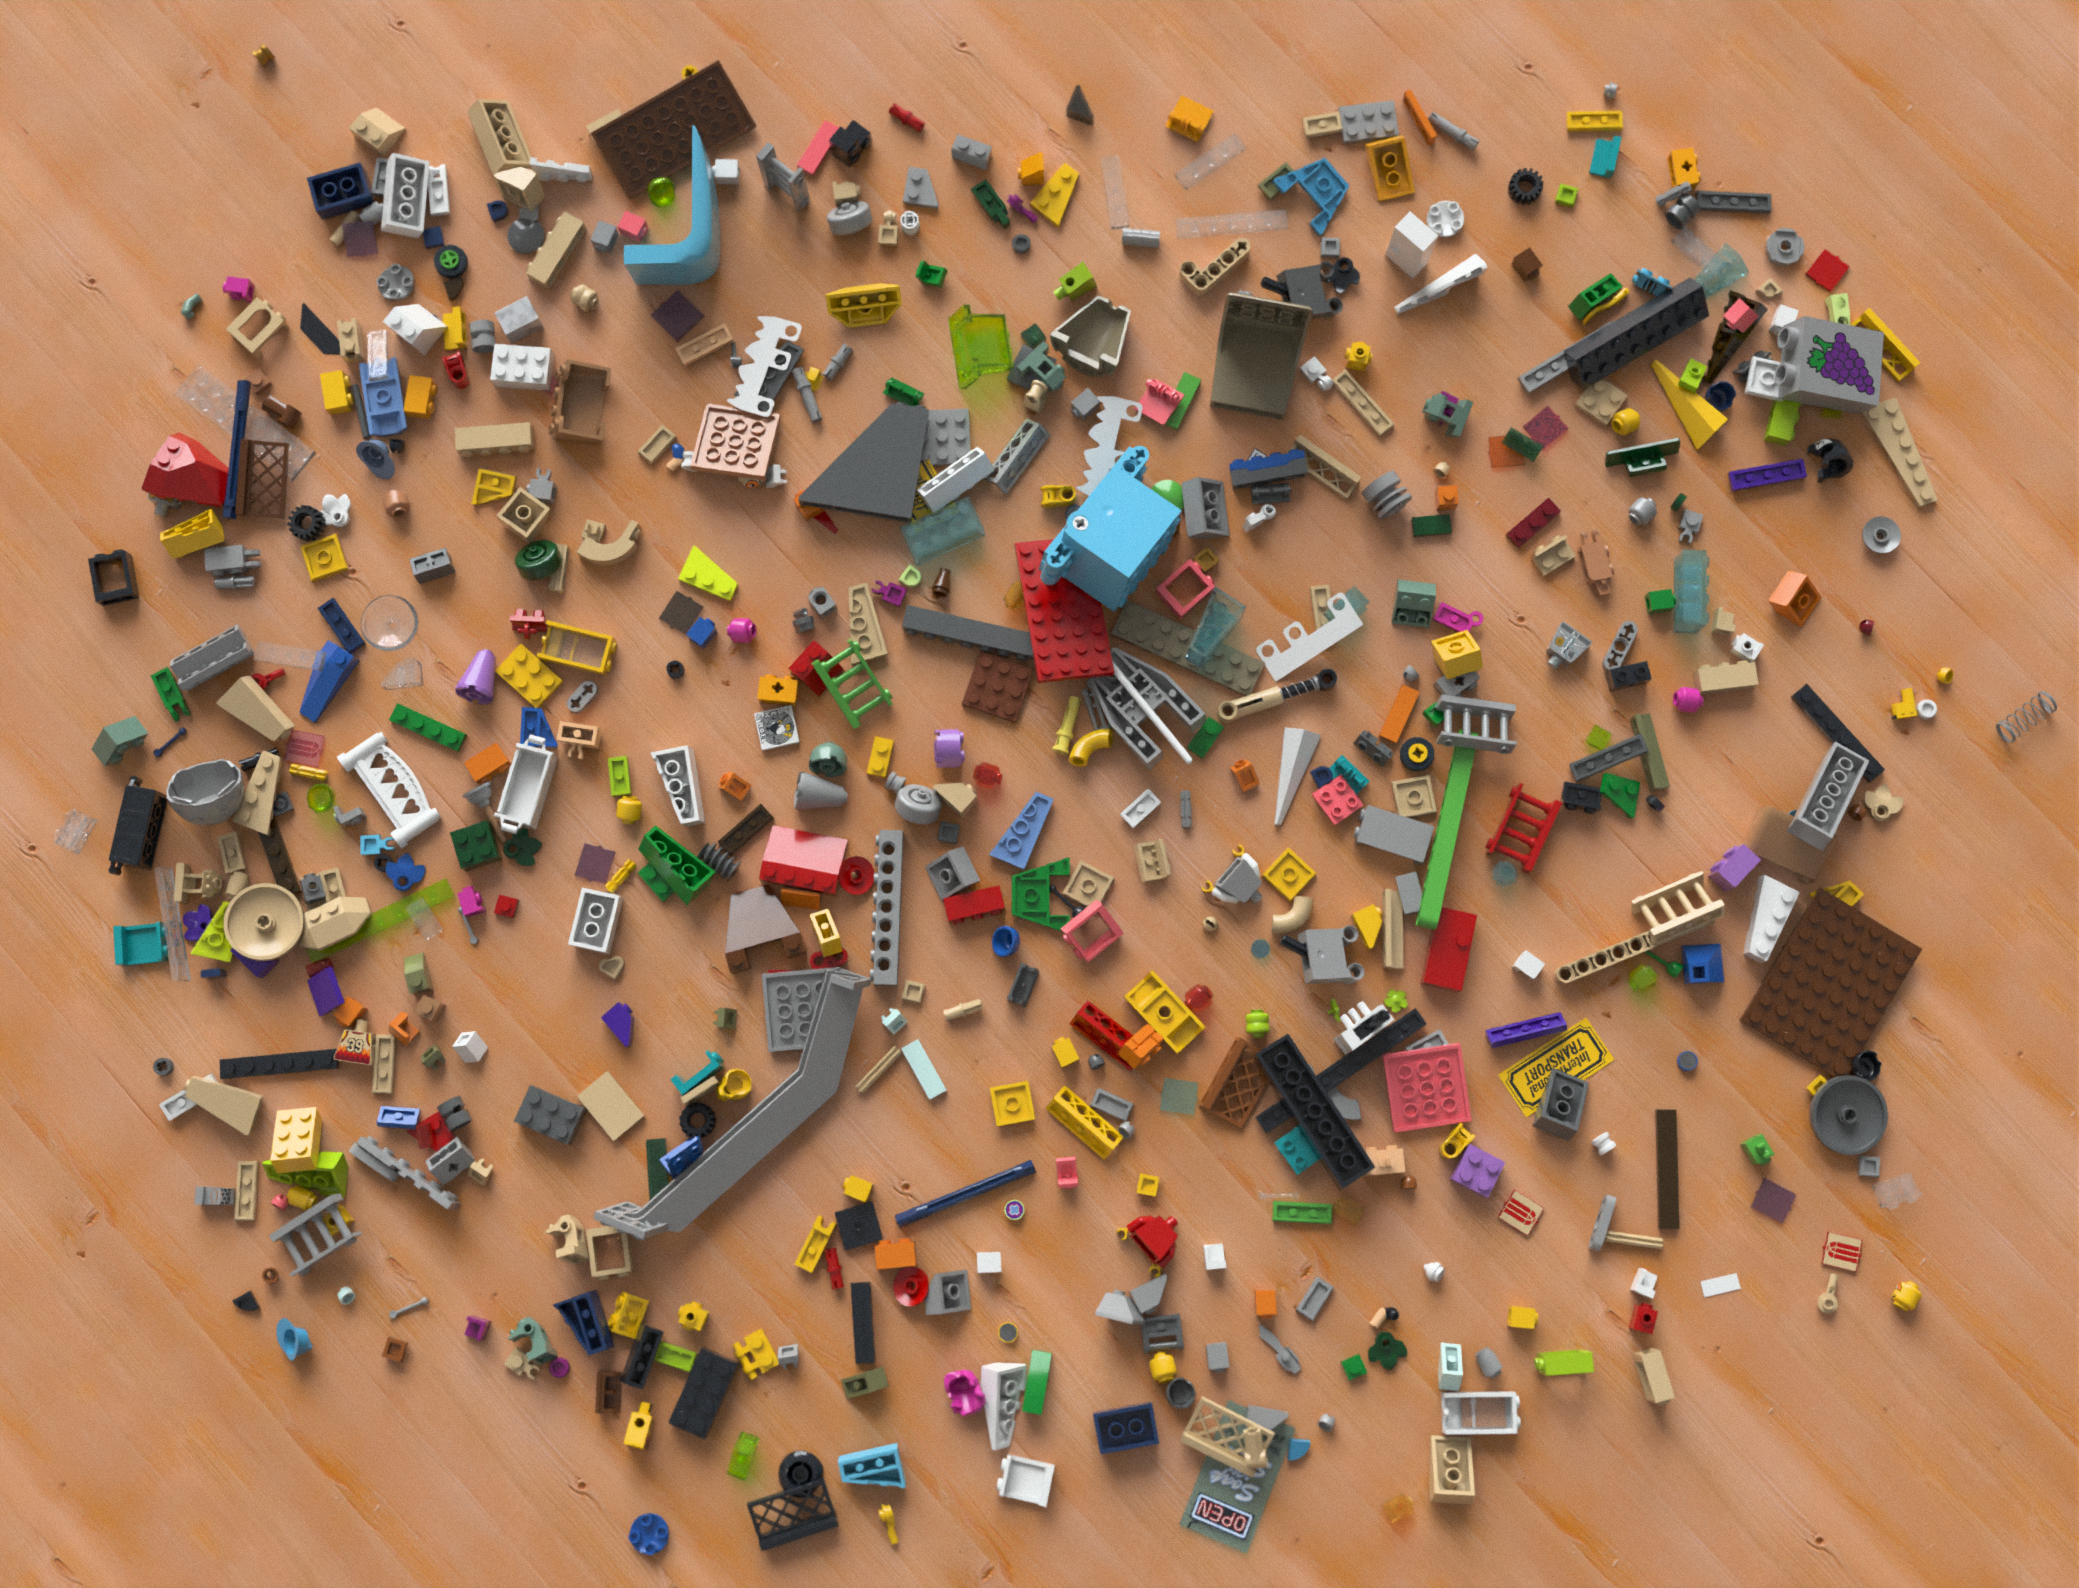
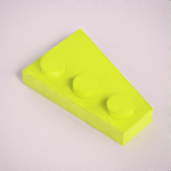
[678,545,738,602]

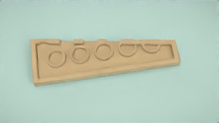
[1860,397,1938,508]

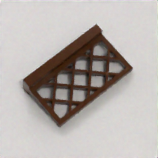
[235,439,290,519]

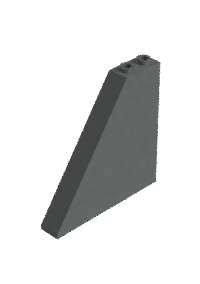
[798,402,929,523]

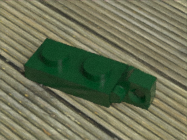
[971,179,1010,229]

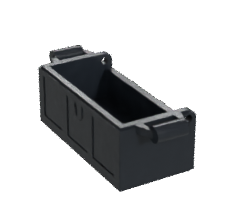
[108,776,168,876]

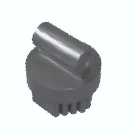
[792,608,815,634]

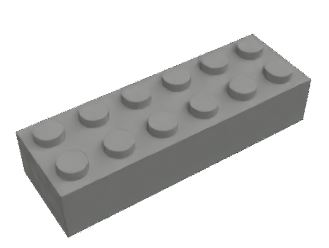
[1787,742,1869,851]

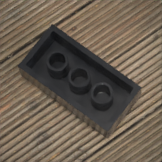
[668,1347,740,1439]

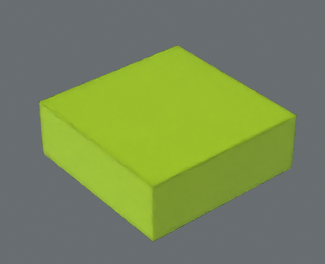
[1554,184,1578,208]

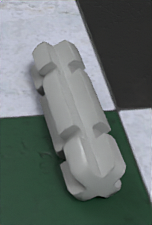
[1656,181,1691,206]
[1180,790,1192,828]

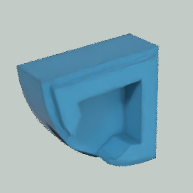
[1287,1439,1311,1460]

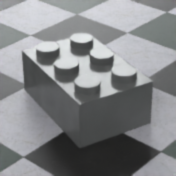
[514,1085,588,1145]

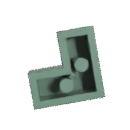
[92,716,148,767]

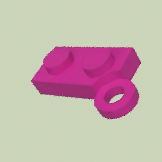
[1433,602,1483,632]

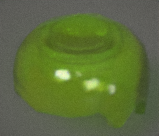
[647,177,676,208]
[306,783,336,813]

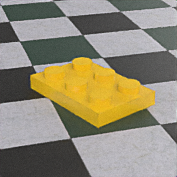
[495,644,563,708]

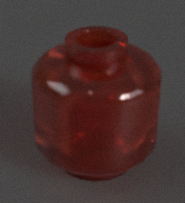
[973,762,1002,789]
[1184,984,1214,1013]

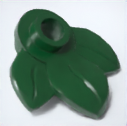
[503,828,542,866]
[1368,1331,1407,1371]

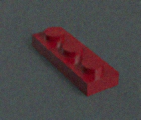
[1506,497,1561,549]

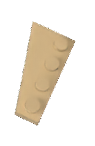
[849,582,888,666]
[233,750,283,836]

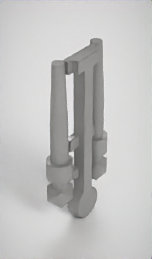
[1082,679,1112,730]

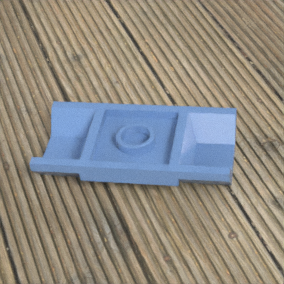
[359,357,407,437]

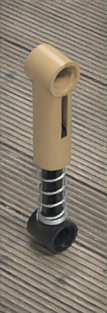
[1217,669,1337,723]

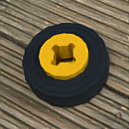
[1400,737,1434,771]

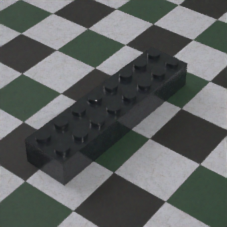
[1564,277,1709,390]
[1253,1034,1376,1191]

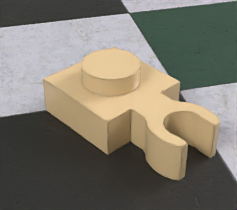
[504,1347,541,1379]

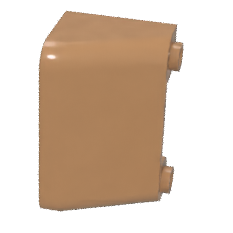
[1744,806,1837,884]

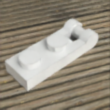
[428,165,451,216]

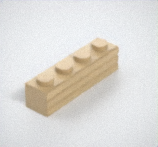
[548,544,570,594]

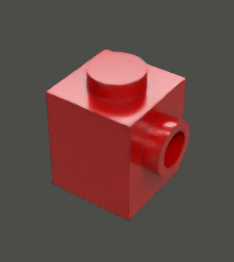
[1629,1303,1658,1334]

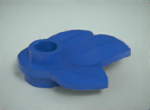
[385,853,425,891]

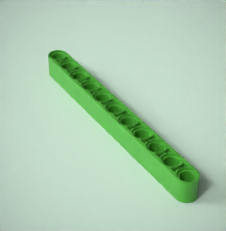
[1416,729,1478,930]

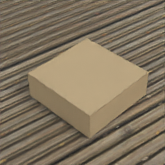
[901,980,925,1004]

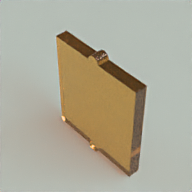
[1488,434,1525,468]

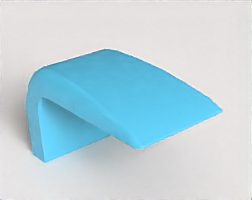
[624,125,720,285]

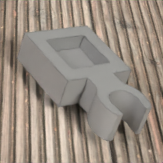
[1678,509,1703,545]

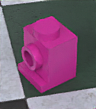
[223,276,255,303]
[457,886,486,917]

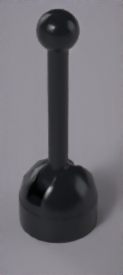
[1049,885,1085,918]

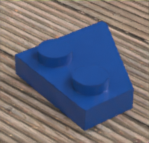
[520,707,557,748]

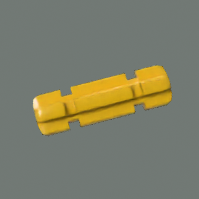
[289,764,328,781]
[605,859,637,893]

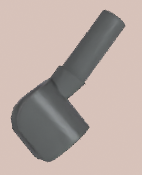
[730,342,742,368]

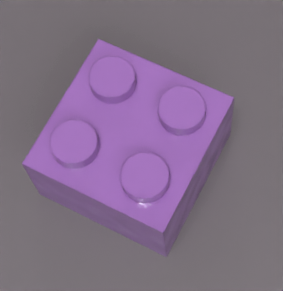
[1708,844,1761,892]
[1449,1144,1505,1198]

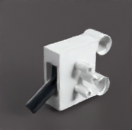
[1334,1001,1394,1055]

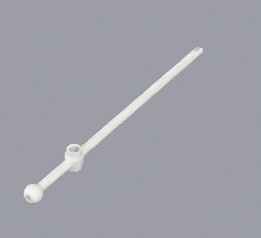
[1112,660,1192,764]

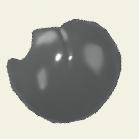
[1165,1377,1196,1410]

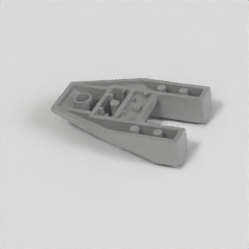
[1089,647,1207,771]

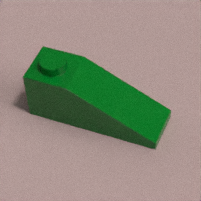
[1568,273,1623,320]

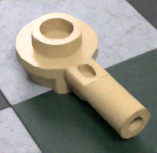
[1817,1274,1839,1314]

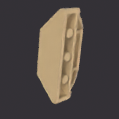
[298,897,372,951]

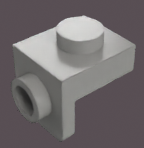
[333,806,367,827]

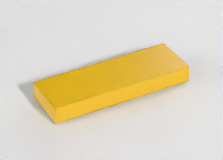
[1566,111,1623,132]

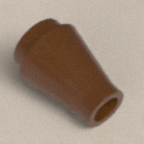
[931,568,951,597]

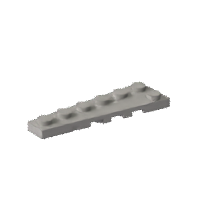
[357,1136,461,1209]

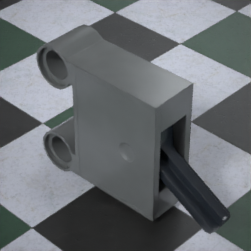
[1260,261,1343,319]

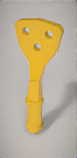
[1582,288,1630,325]

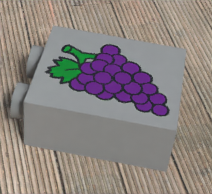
[1774,316,1884,414]

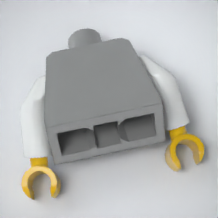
[1201,845,1262,904]

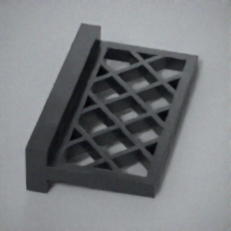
[747,1478,839,1552]

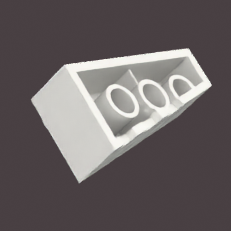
[651,745,705,827]

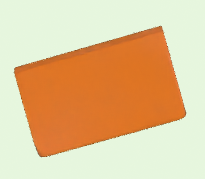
[781,888,821,910]

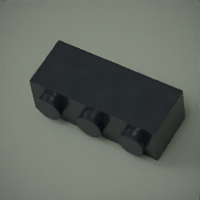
[620,1323,664,1390]

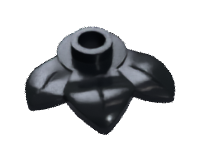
[1323,257,1360,294]

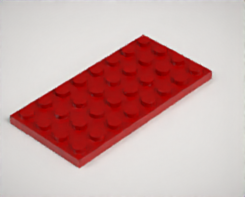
[1014,539,1114,683]

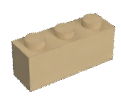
[1694,660,1759,695]

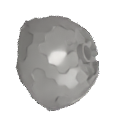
[166,759,245,826]

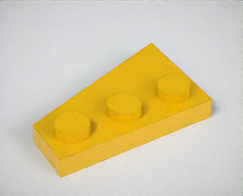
[1030,162,1079,228]

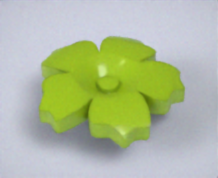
[1384,989,1408,1013]

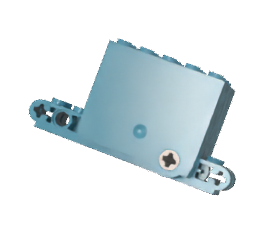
[1039,446,1182,612]

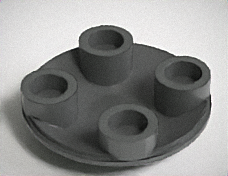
[507,218,545,253]

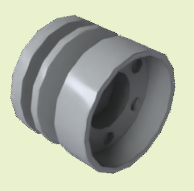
[1361,470,1412,520]

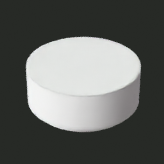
[1916,699,1937,719]

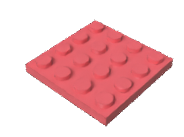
[1382,1043,1472,1133]

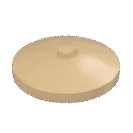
[224,883,304,961]

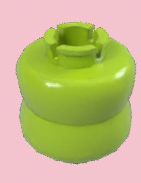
[1245,1010,1270,1038]

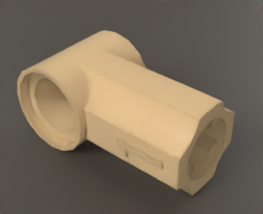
[1243,1427,1268,1469]

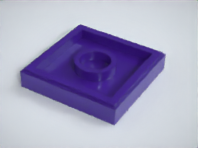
[307,967,344,1017]

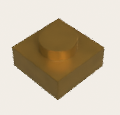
[1193,546,1220,574]

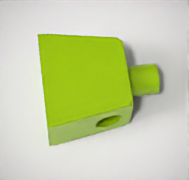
[1053,262,1097,301]

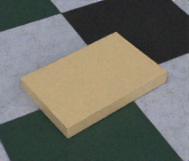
[577,1071,645,1141]

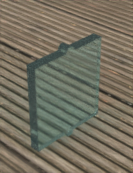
[1160,1078,1198,1115]

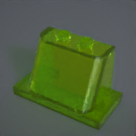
[948,305,1013,389]

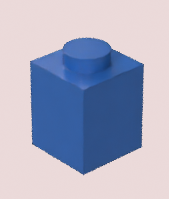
[686,617,717,650]

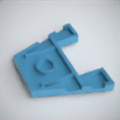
[1272,158,1349,236]

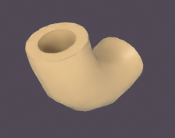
[1271,896,1313,934]

